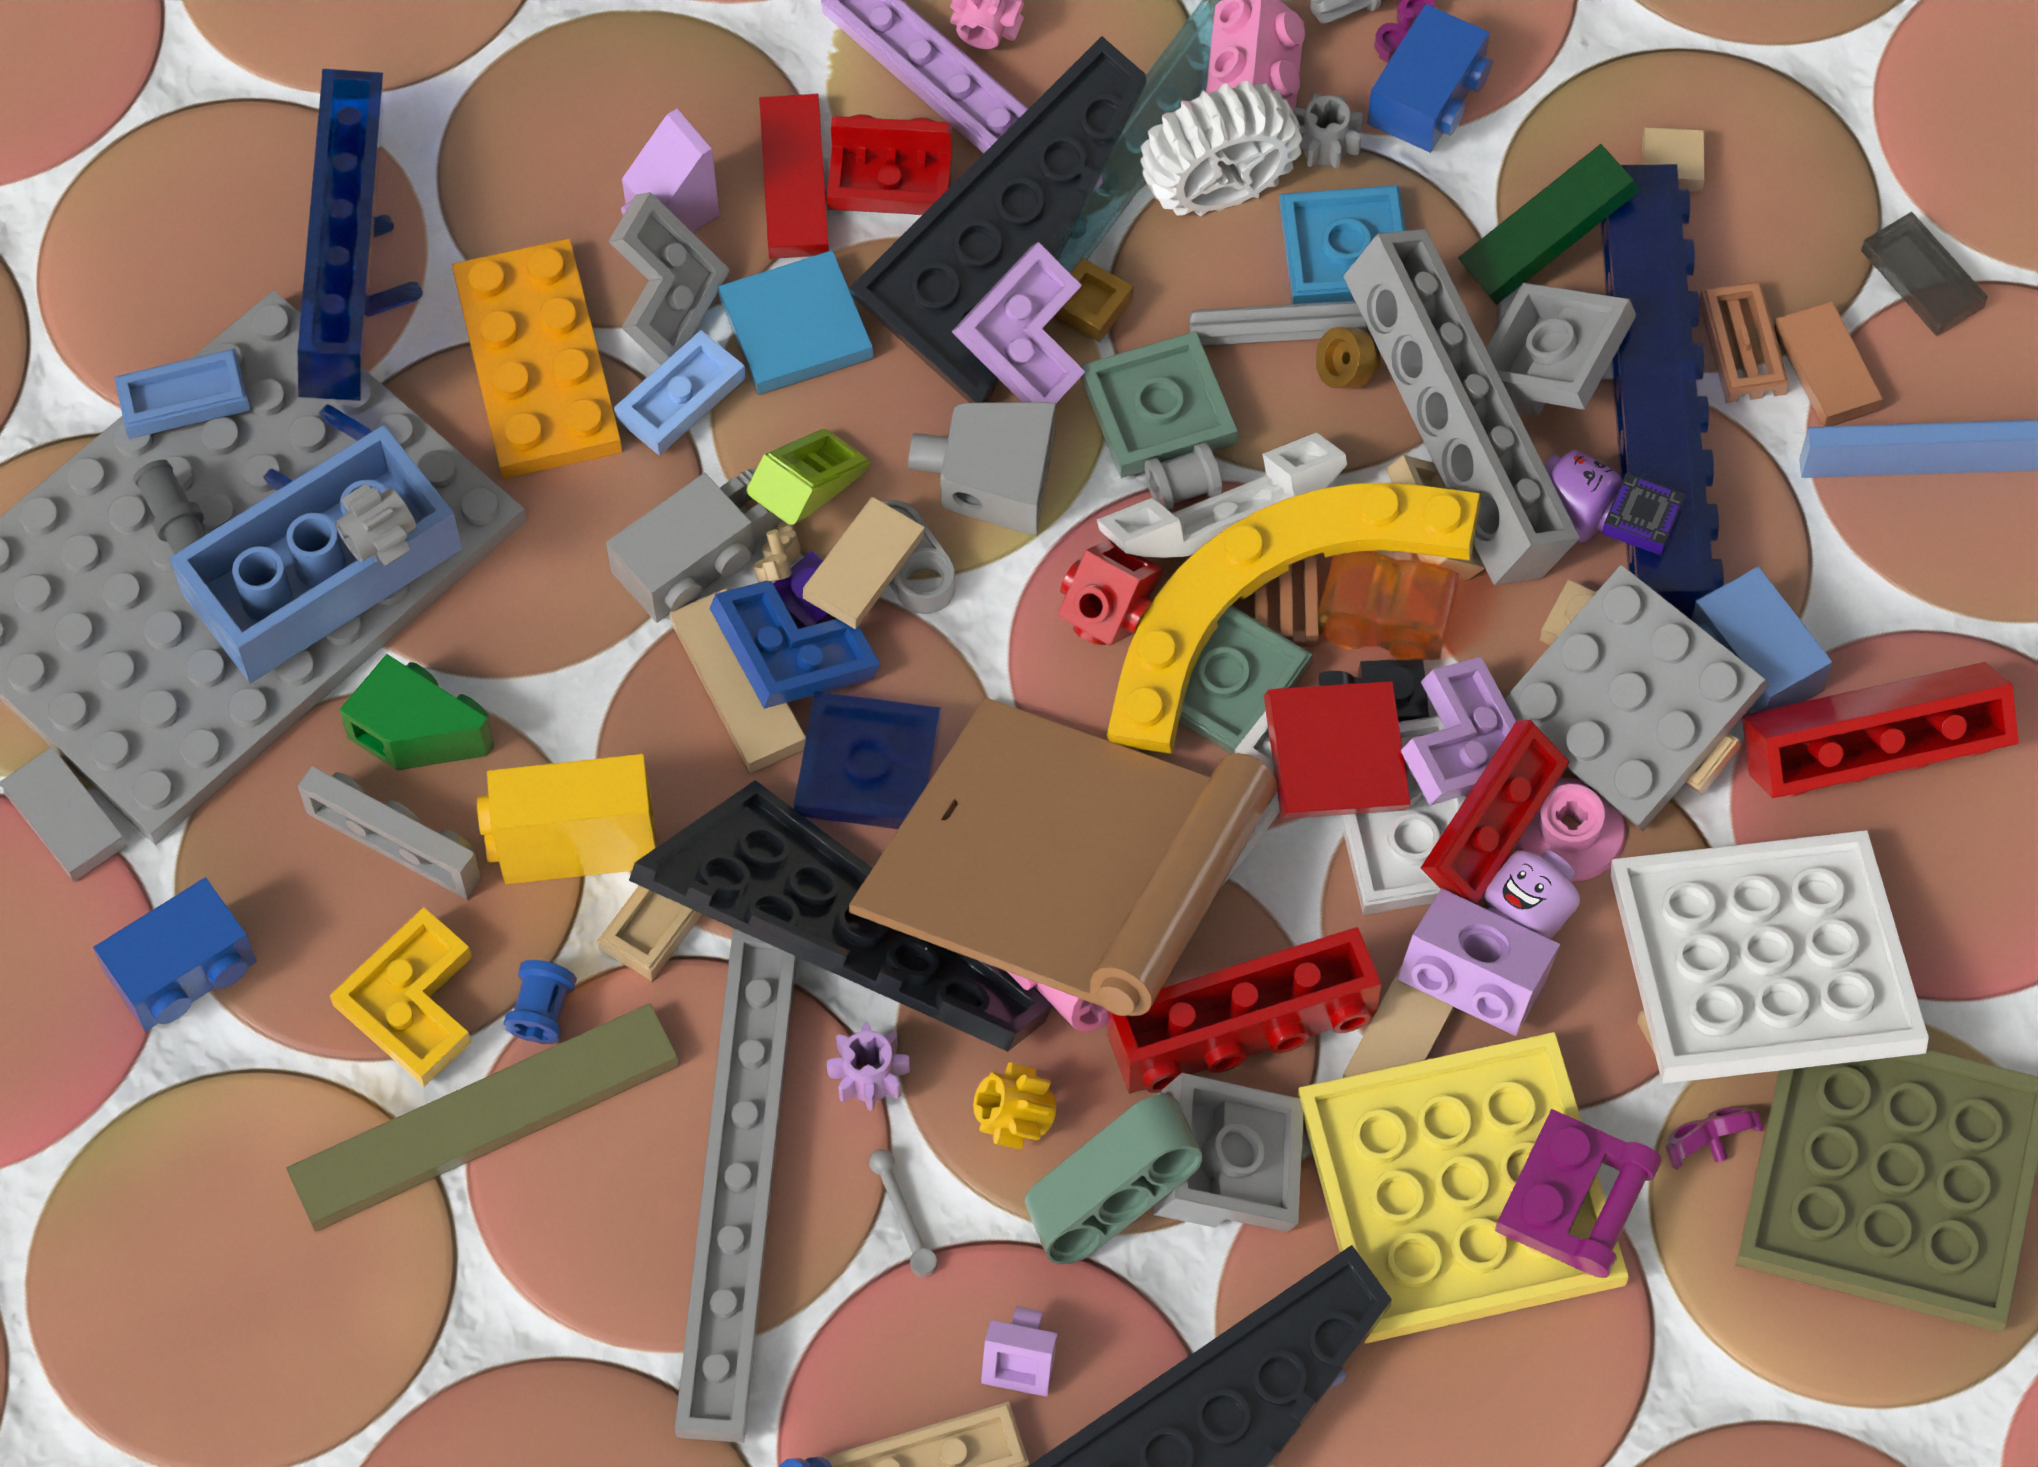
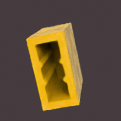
[477,754,657,885]

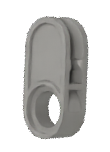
[882,500,955,614]

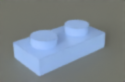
[614,330,746,456]

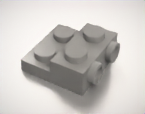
[1486,283,1637,416]
[1154,1073,1304,1232]

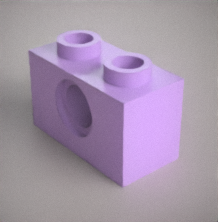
[1397,888,1560,1036]

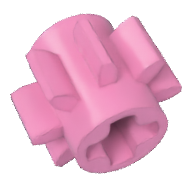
[950,0,1024,49]

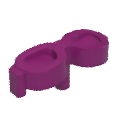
[1374,0,1436,63]
[1665,1107,1764,1170]

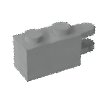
[606,468,782,623]

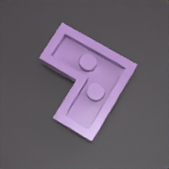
[952,242,1085,404]
[1400,657,1516,806]

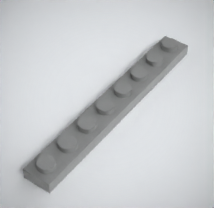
[675,929,797,1443]

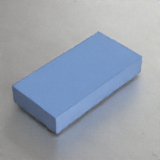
[114,348,250,439]

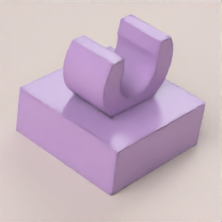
[981,1306,1057,1397]

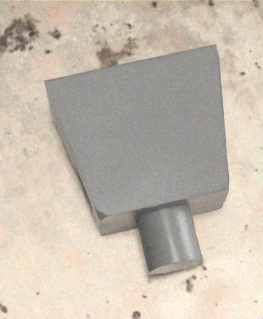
[908,402,1055,536]

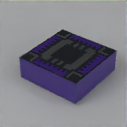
[1602,472,1686,556]

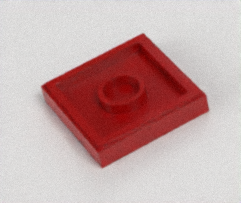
[1264,681,1411,819]

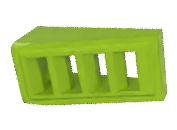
[747,428,871,525]

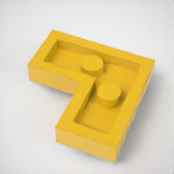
[330,907,472,1087]

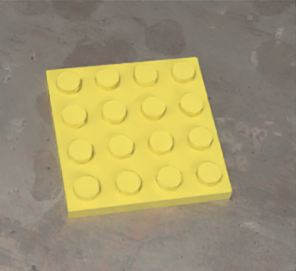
[1297,1032,1629,1344]

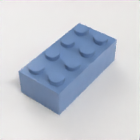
[169,425,462,684]

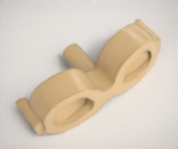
[753,522,801,582]

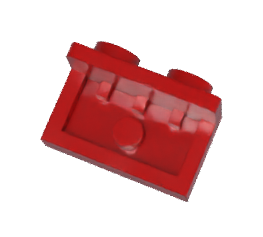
[827,114,953,215]

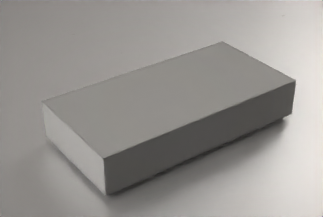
[0,747,127,882]

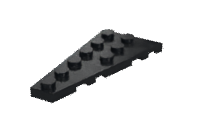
[849,36,1146,403]
[629,780,1052,1052]
[1027,1245,1392,1467]

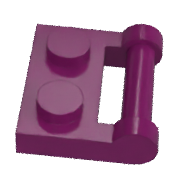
[1495,1109,1662,1278]

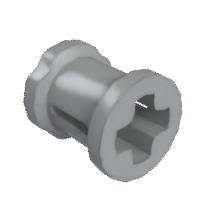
[1144,442,1222,511]

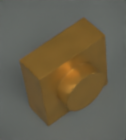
[1054,258,1134,342]

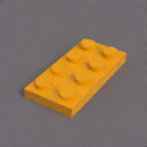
[451,238,623,479]

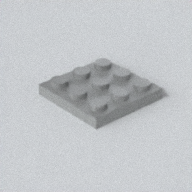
[1504,565,1769,832]

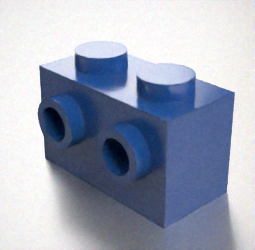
[1367,4,1493,153]
[93,877,257,1032]

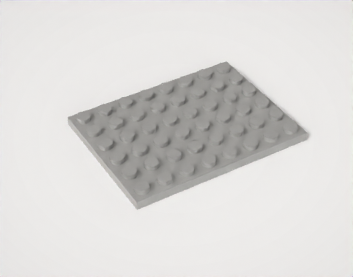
[0,290,527,845]

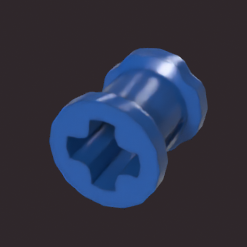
[503,960,577,1044]

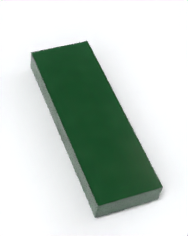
[1458,144,1641,305]

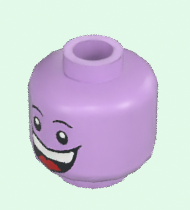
[1483,849,1580,940]

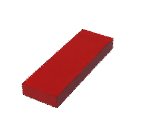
[759,93,829,259]
[1420,719,1570,905]

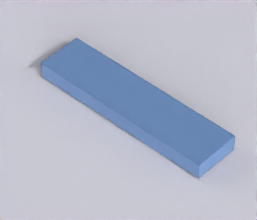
[1799,420,2038,478]

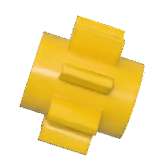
[973,1062,1056,1150]

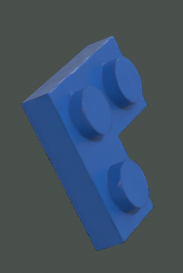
[709,580,880,709]

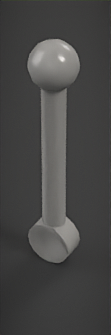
[869,1149,937,1278]

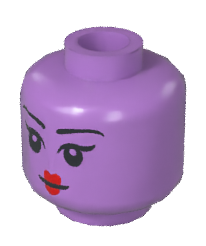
[1544,450,1623,543]

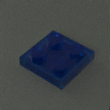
[794,691,941,829]

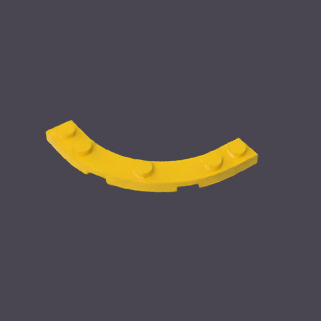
[1107,483,1481,754]

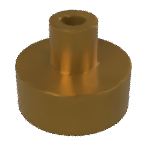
[1316,327,1381,389]

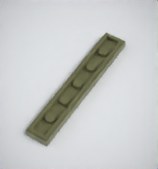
[286,1003,679,1232]

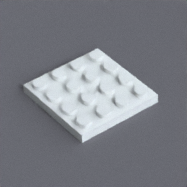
[1610,830,1929,1084]

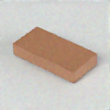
[1774,301,1883,426]

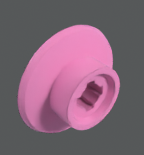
[1515,778,1627,882]

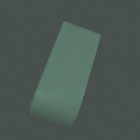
[1024,1095,1203,1264]

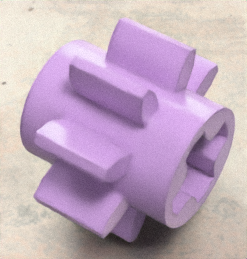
[827,1022,910,1111]

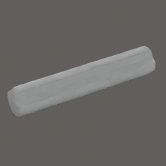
[1189,301,1369,345]

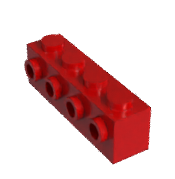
[1742,662,2019,798]
[1107,927,1381,1094]

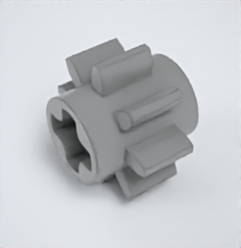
[1293,93,1363,169]
[335,483,416,566]

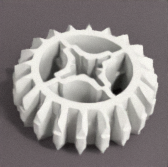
[1140,81,1303,217]

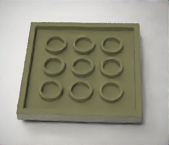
[1735,1049,2038,1333]

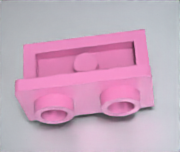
[1206,0,1305,110]

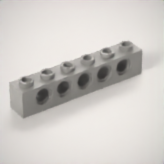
[1343,229,1580,586]

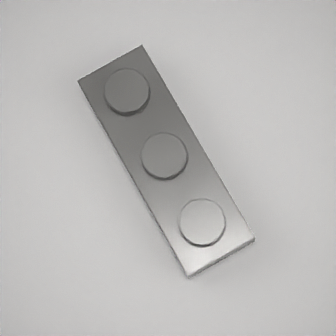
[298,766,481,900]

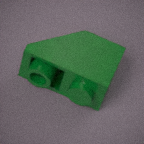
[339,654,494,771]

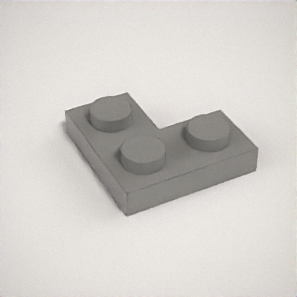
[608,192,731,365]

